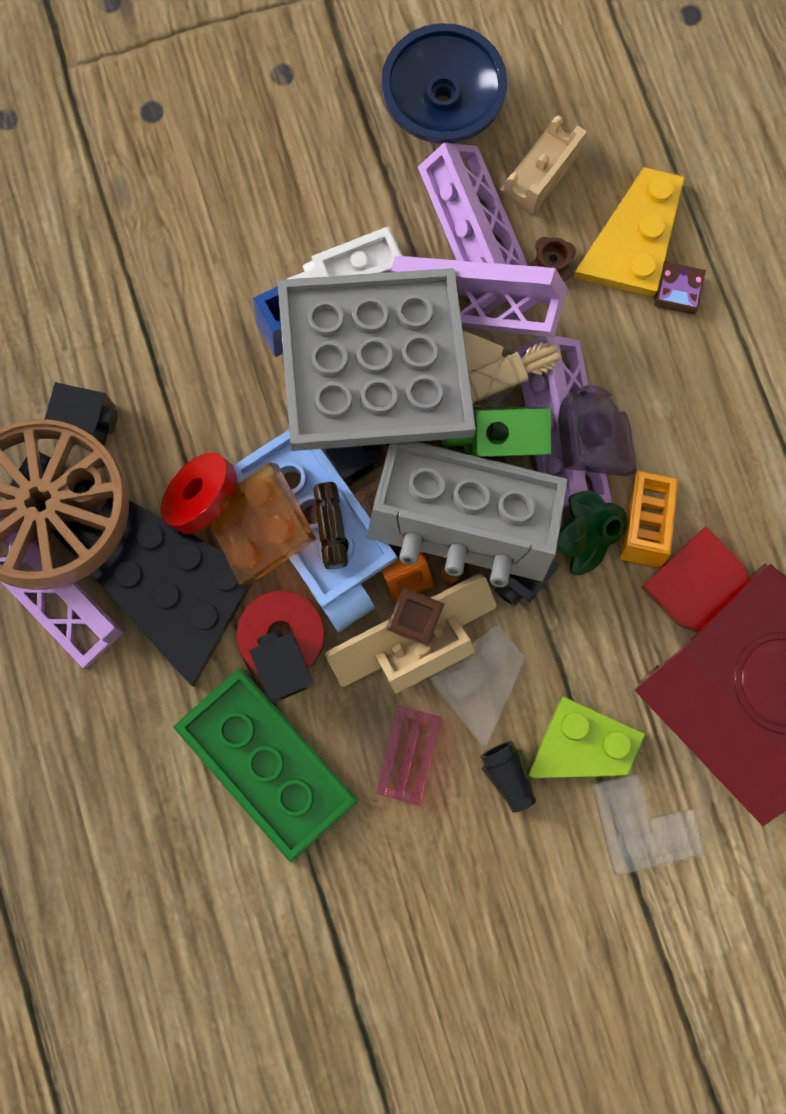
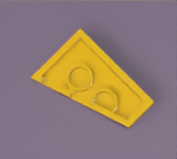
[573,167,684,298]

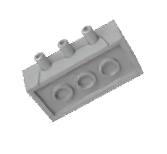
[367,442,568,587]

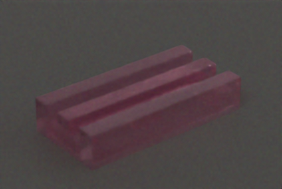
[376,706,441,805]

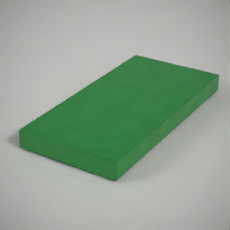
[173,667,359,863]

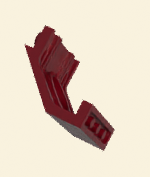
[634,563,786,827]

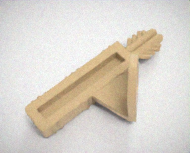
[463,331,561,405]

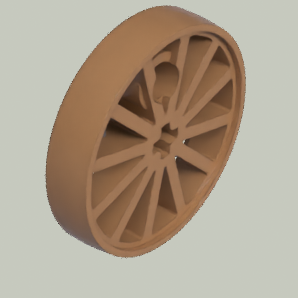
[0,419,129,590]

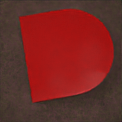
[641,526,749,632]

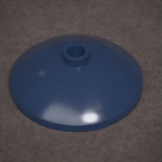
[382,23,507,144]

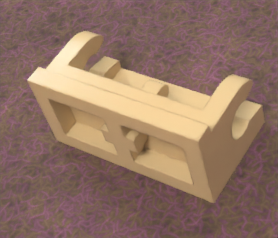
[499,116,587,216]

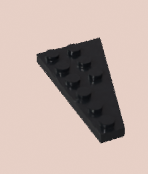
[9,452,259,687]

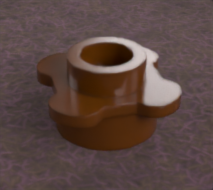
[530,237,576,282]

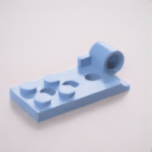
[233,430,398,633]

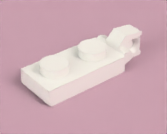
[287,227,402,279]

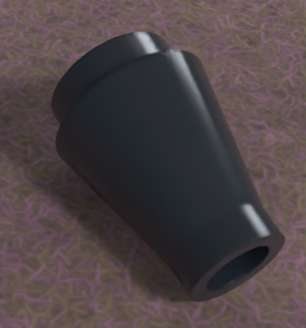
[480,741,536,813]

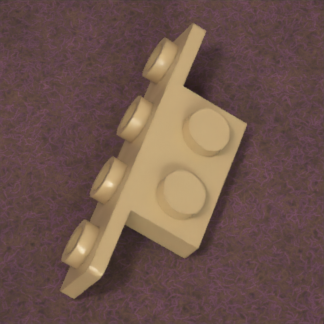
[325,573,497,694]

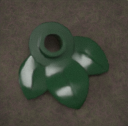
[556,490,627,575]

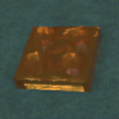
[210,462,317,586]

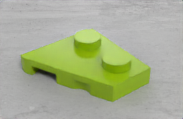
[528,696,645,779]

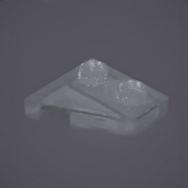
[429,624,525,747]

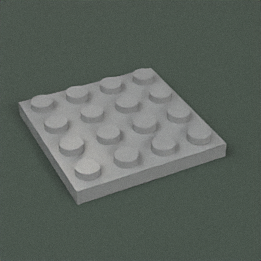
[277,268,476,451]

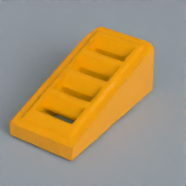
[620,470,679,568]

